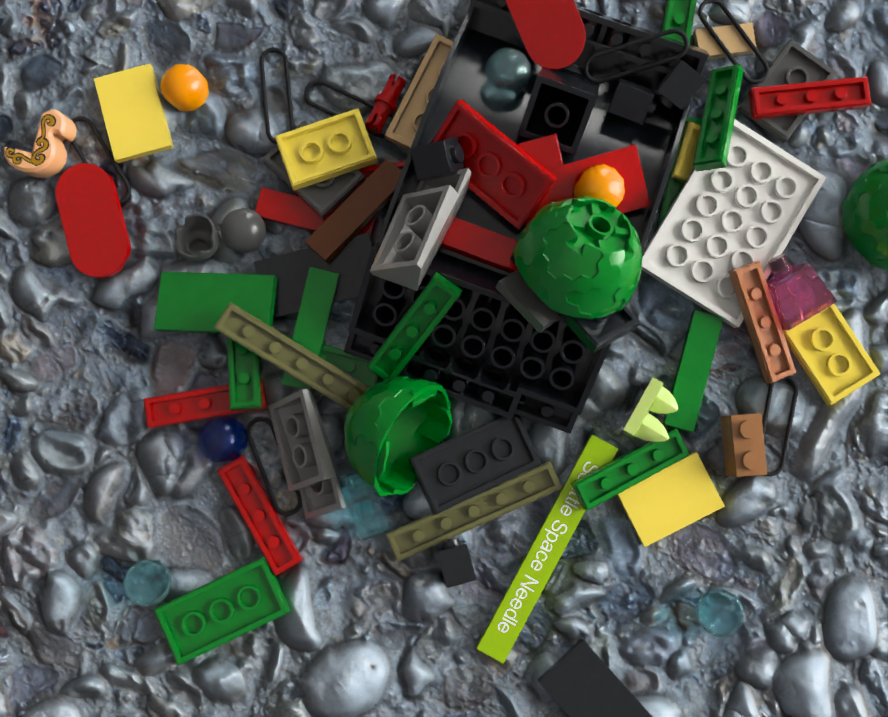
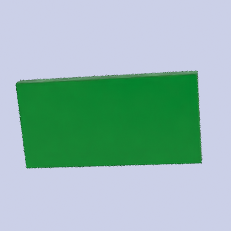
[154,272,278,334]
[153,557,291,666]

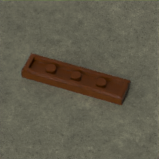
[305,159,402,264]

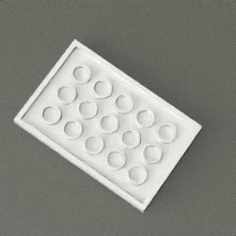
[642,119,826,328]

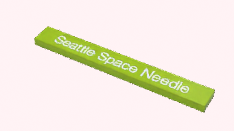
[476,434,618,664]

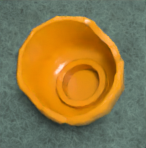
[160,64,209,112]
[573,164,625,208]

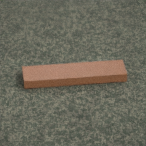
[728,261,797,383]

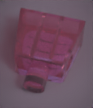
[766,254,837,330]

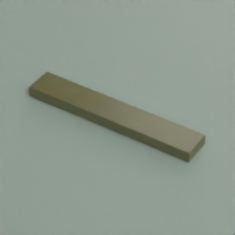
[214,302,369,410]
[385,461,563,562]

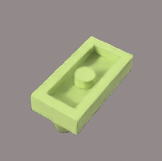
[623,377,678,442]

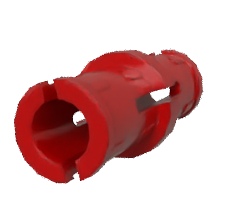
[364,74,406,134]

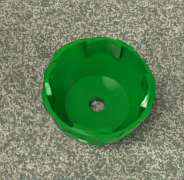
[841,158,888,271]
[513,196,642,320]
[344,376,453,497]

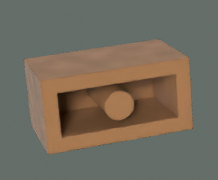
[720,413,767,477]

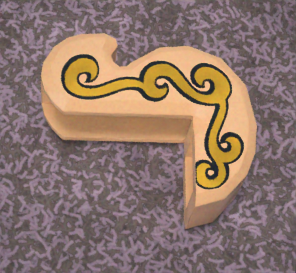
[4,110,76,178]

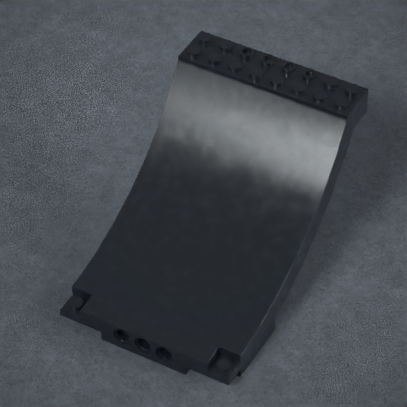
[344,0,709,434]

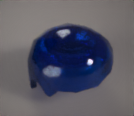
[198,417,248,463]

